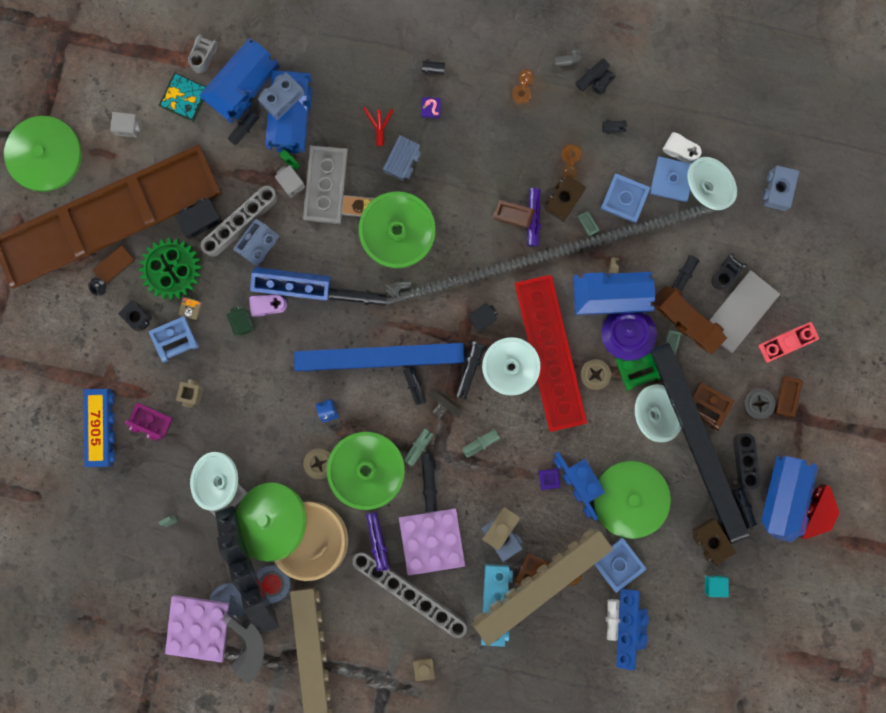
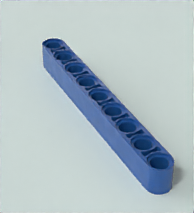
[294,343,465,371]

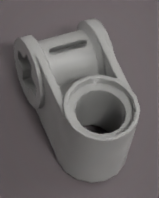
[188,34,218,74]

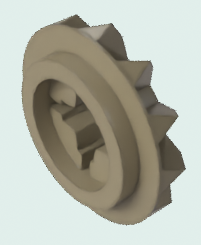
[580,359,611,390]
[303,448,331,479]

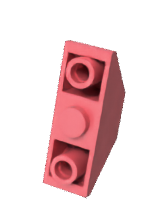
[758,322,820,363]

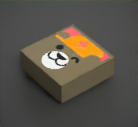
[178,297,203,321]

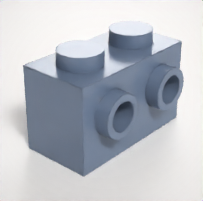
[258,72,305,120]
[233,219,279,266]

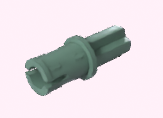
[404,429,434,466]
[462,429,500,458]

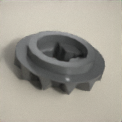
[744,388,775,419]

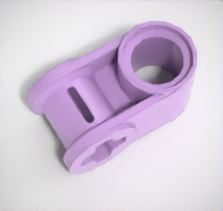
[249,295,287,317]

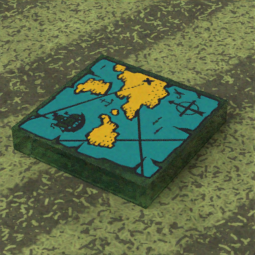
[158,72,207,123]

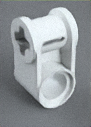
[662,132,702,164]

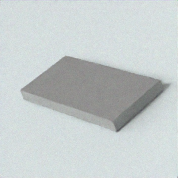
[303,145,348,224]
[709,270,780,353]

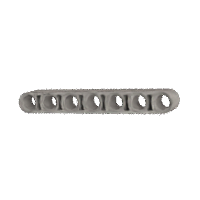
[353,551,467,638]

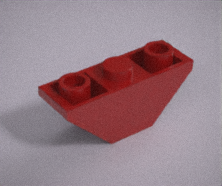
[799,484,840,539]

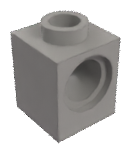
[110,112,142,138]
[275,165,305,198]

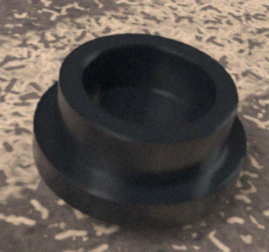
[88,277,106,296]

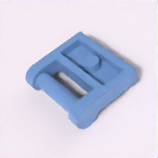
[148,316,199,363]

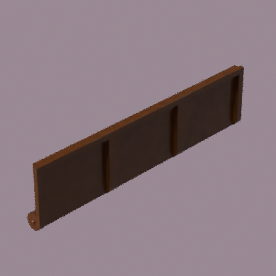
[0,144,222,289]

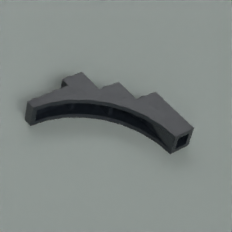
[215,506,279,634]

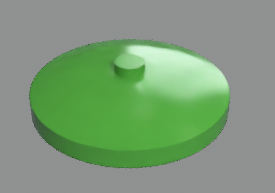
[4,116,82,192]
[359,191,435,269]
[327,432,405,510]
[593,461,671,539]
[236,483,307,562]

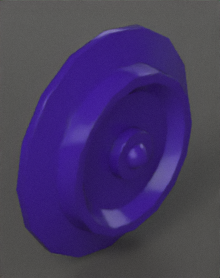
[601,312,657,361]

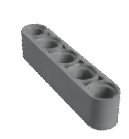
[201,186,278,257]

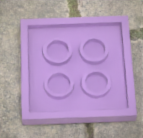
[399,508,465,575]
[165,595,231,662]

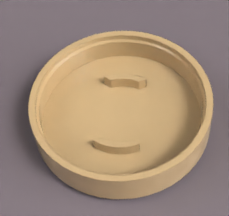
[274,501,348,581]

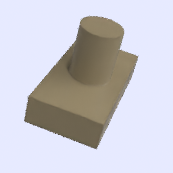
[482,507,520,551]

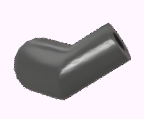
[555,49,582,66]

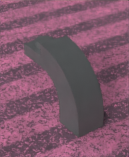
[221,613,264,684]

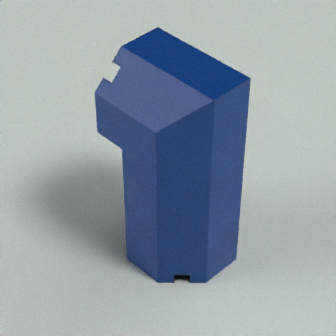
[199,38,280,124]
[265,70,312,154]
[572,272,655,315]
[761,456,818,542]

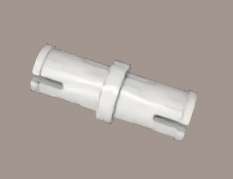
[605,599,620,641]

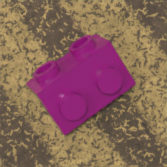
[124,402,173,441]

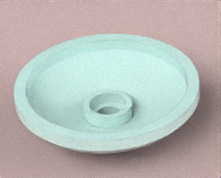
[687,157,737,210]
[482,337,540,395]
[635,384,681,443]
[190,452,238,511]

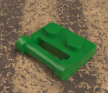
[615,352,661,391]

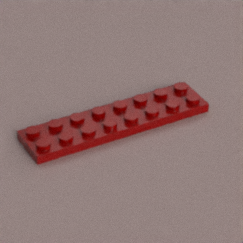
[514,274,587,432]

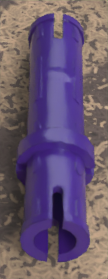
[526,188,541,247]
[366,512,389,572]

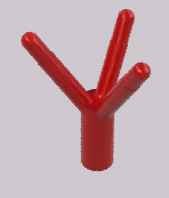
[363,107,394,146]

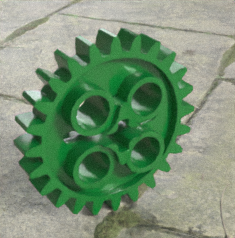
[138,238,202,300]

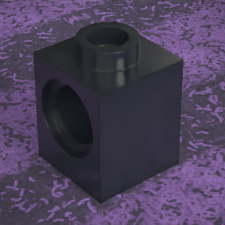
[118,300,152,332]
[467,303,498,333]

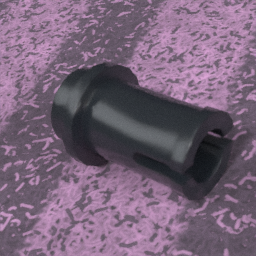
[422,59,445,75]
[592,70,616,94]
[602,119,627,135]

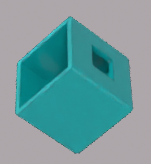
[705,575,729,597]

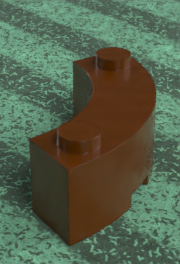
[651,285,727,355]

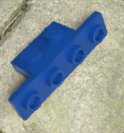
[553,452,605,521]
[616,589,649,670]

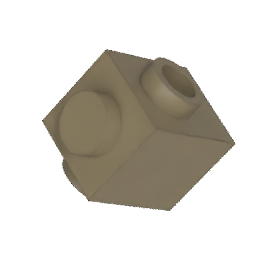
[176,379,204,408]

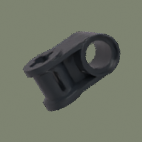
[711,253,747,290]

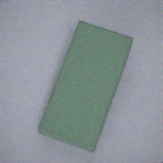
[578,211,600,238]
[665,330,681,355]
[159,515,178,527]

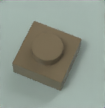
[413,658,435,681]

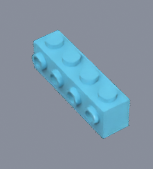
[481,564,513,647]

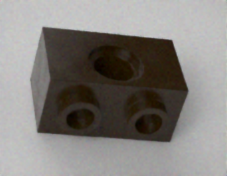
[545,175,587,222]
[692,518,736,565]

